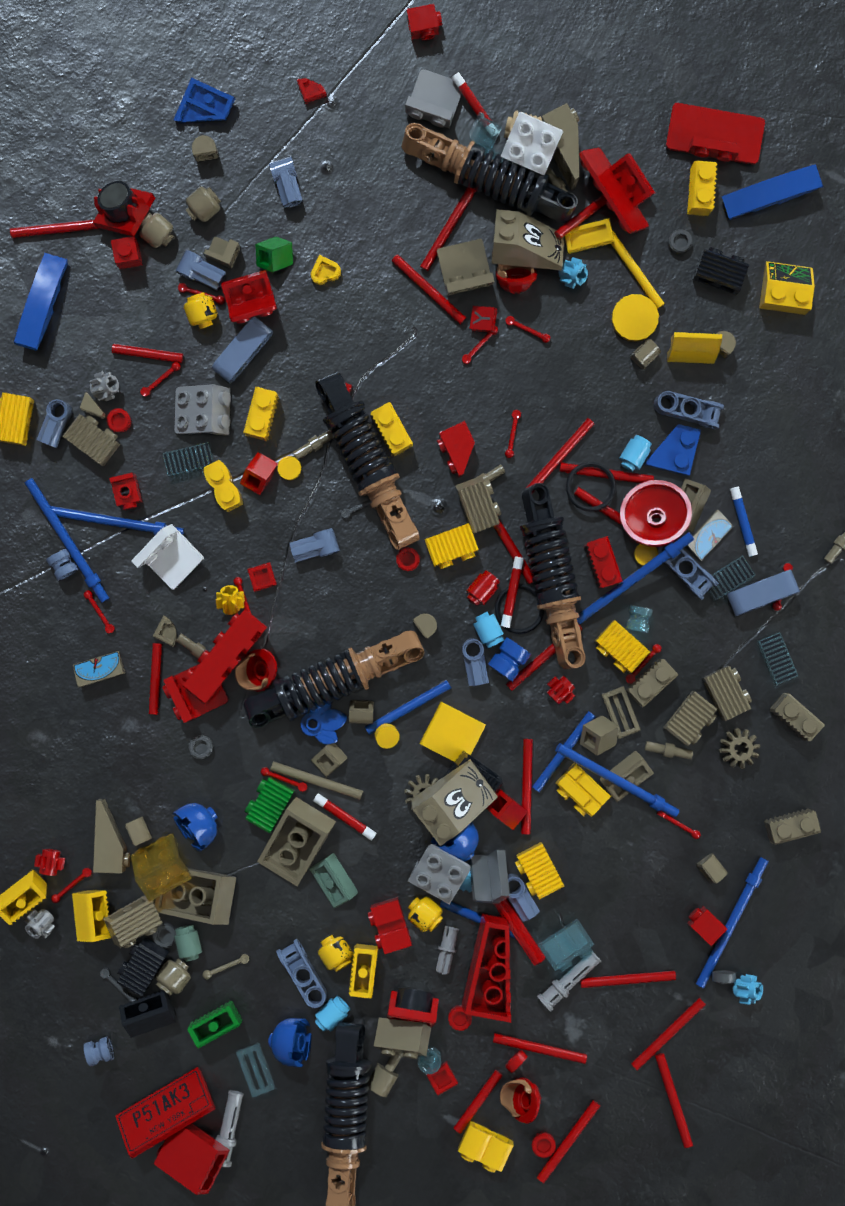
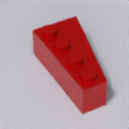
[182,609,267,704]
[462,914,511,1023]

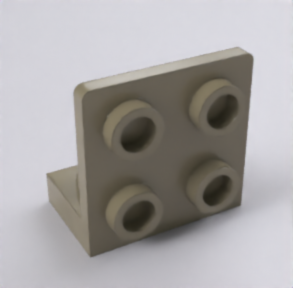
[437,239,494,296]

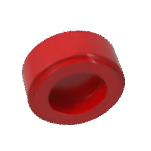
[107,408,131,433]
[396,547,420,571]
[448,1005,472,1031]
[505,1050,528,1073]
[531,1132,556,1158]

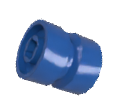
[488,637,532,682]

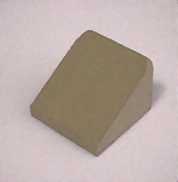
[80,392,107,419]
[311,743,347,777]

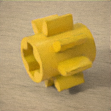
[215,585,245,615]

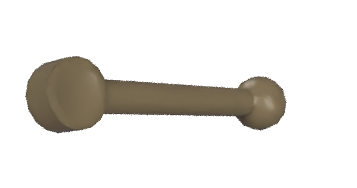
[202,954,250,979]

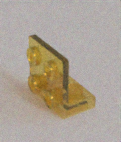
[131,834,192,901]

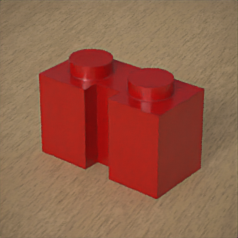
[368,897,412,954]

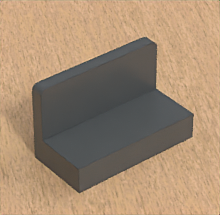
[469,850,510,904]

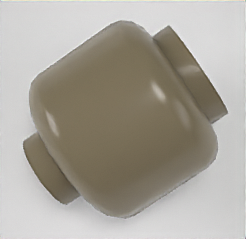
[186,186,221,222]
[139,213,174,248]
[155,959,191,996]

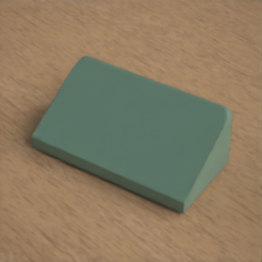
[309,853,358,908]

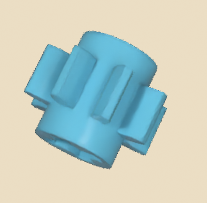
[559,257,588,289]
[733,974,763,1005]

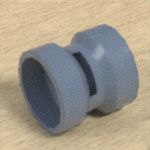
[46,549,79,581]
[83,1036,114,1067]

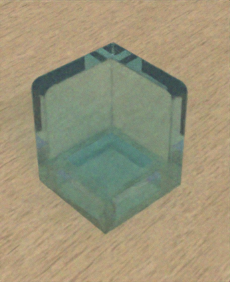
[469,112,502,149]

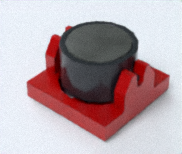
[93,181,156,237]
[387,988,439,1028]

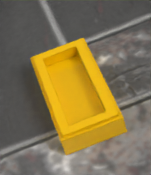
[565,218,615,254]

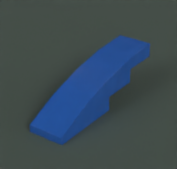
[722,164,823,220]
[14,253,68,351]

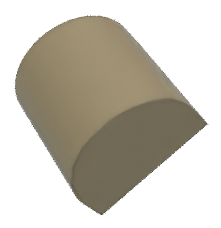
[192,135,219,162]
[717,331,736,358]
[630,339,661,369]
[413,614,437,639]
[349,700,374,724]
[125,816,152,846]
[696,853,728,884]
[367,1063,399,1097]

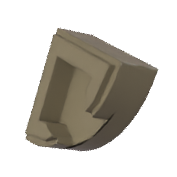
[153,615,177,647]

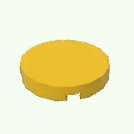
[611,294,659,342]

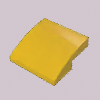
[667,332,722,364]
[419,702,486,762]

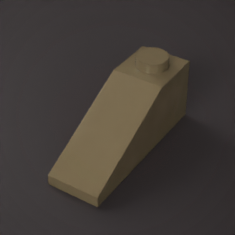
[93,799,130,873]

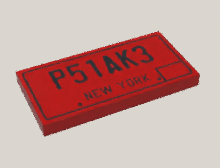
[115,1067,216,1159]

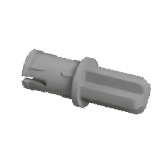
[436,925,459,975]

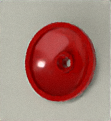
[620,480,692,547]

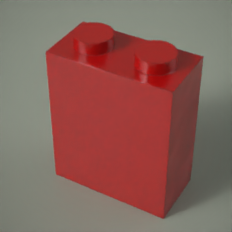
[154,1123,230,1195]

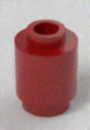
[466,570,500,606]

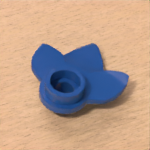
[300,702,347,745]

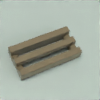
[601,686,641,739]

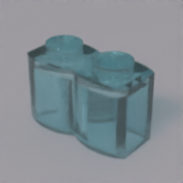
[538,919,594,972]

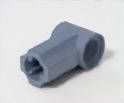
[269,157,303,208]
[176,250,227,291]
[37,399,73,448]
[289,528,340,563]
[462,638,489,686]
[508,873,540,922]

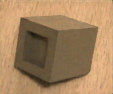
[203,237,241,269]
[580,716,619,756]

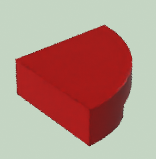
[297,78,327,104]

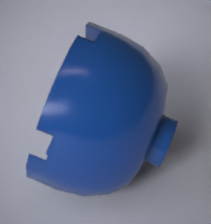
[172,803,218,852]
[431,822,479,861]
[268,1018,312,1067]

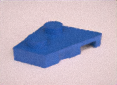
[174,77,236,123]
[645,424,701,476]

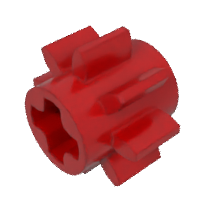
[546,676,575,705]
[34,849,65,876]

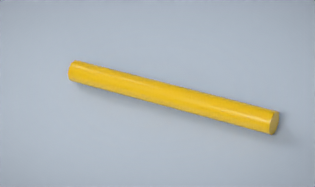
[611,230,665,309]

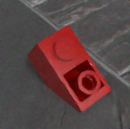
[437,421,475,478]

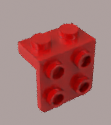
[221,270,277,323]
[162,664,228,723]

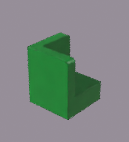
[255,237,293,272]

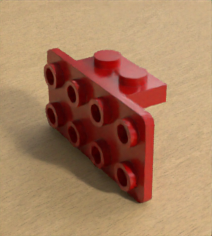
[666,103,765,165]
[579,147,655,234]

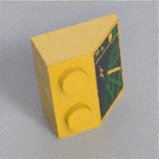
[759,261,815,315]

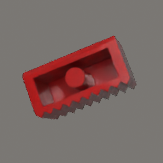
[584,536,623,589]

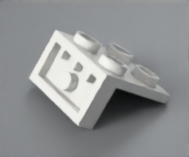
[501,112,563,175]
[132,524,204,590]

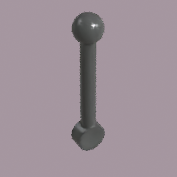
[341,500,371,518]
[100,968,138,1002]

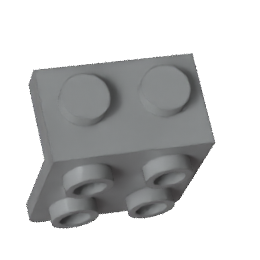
[405,69,462,129]
[175,384,231,436]
[408,844,471,905]

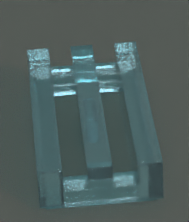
[236,1043,275,1097]

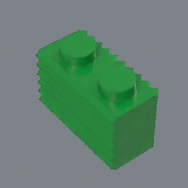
[244,776,295,833]
[188,1001,243,1048]

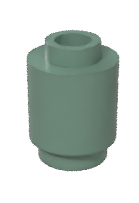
[174,924,202,962]

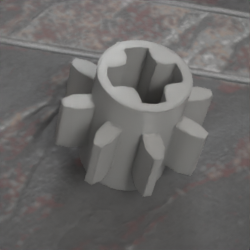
[90,371,119,401]
[24,909,55,939]

